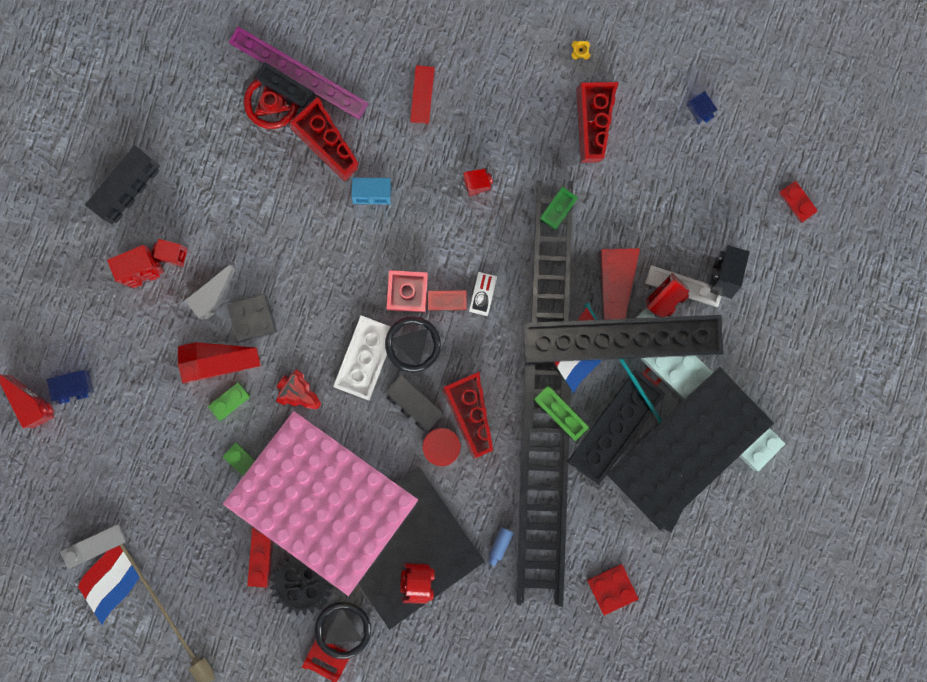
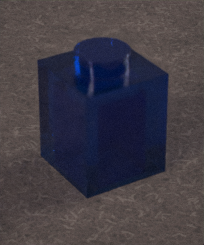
[686,91,718,124]

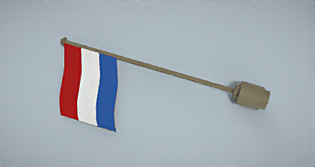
[78,544,216,682]

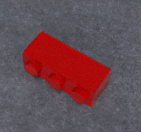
[247,527,273,588]

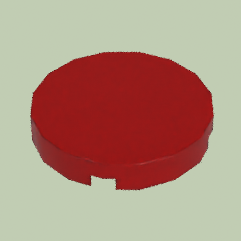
[422,428,461,466]

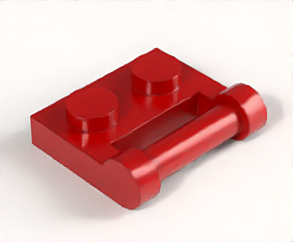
[302,638,349,682]

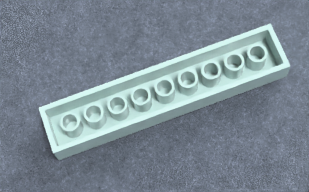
[636,308,785,471]

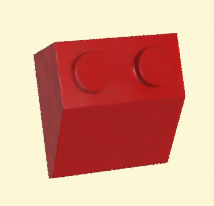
[646,273,690,317]

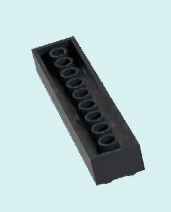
[523,315,724,363]

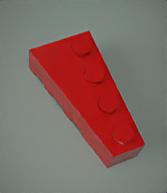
[576,82,619,163]
[290,97,358,182]
[442,372,493,459]

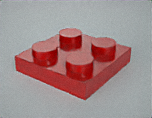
[587,564,638,616]

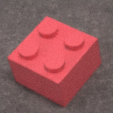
[386,270,428,313]

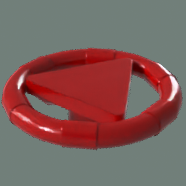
[243,80,298,129]

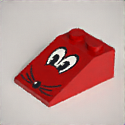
[0,374,55,428]

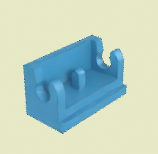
[352,178,391,205]

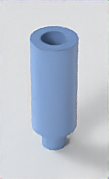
[488,527,514,566]

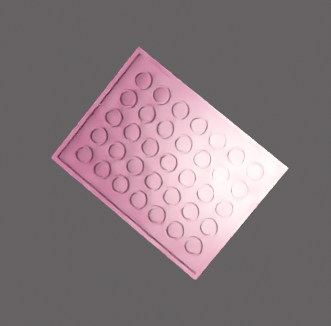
[223,411,418,596]

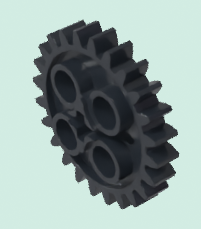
[270,554,333,616]

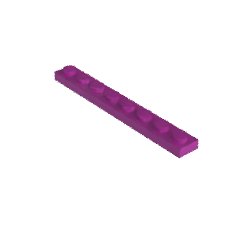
[228,27,369,120]

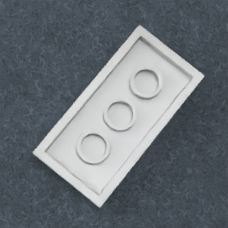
[333,316,395,401]

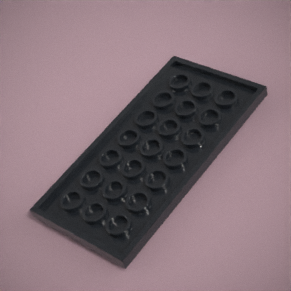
[607,367,774,530]

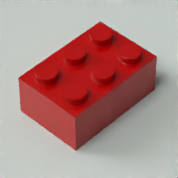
[107,245,164,288]

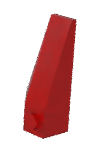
[177,342,261,384]

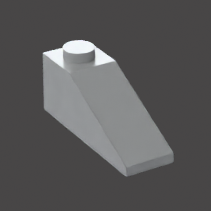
[185,265,235,320]
[60,524,127,569]

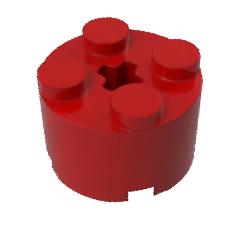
[400,563,434,604]

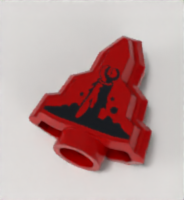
[275,369,321,409]

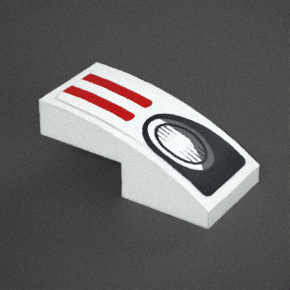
[469,272,497,316]

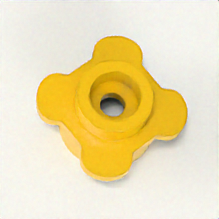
[571,41,590,60]

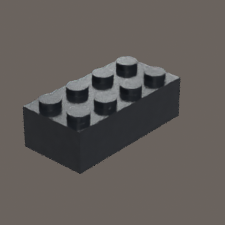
[85,145,160,224]

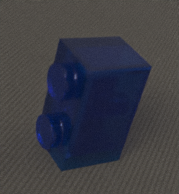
[46,370,94,405]

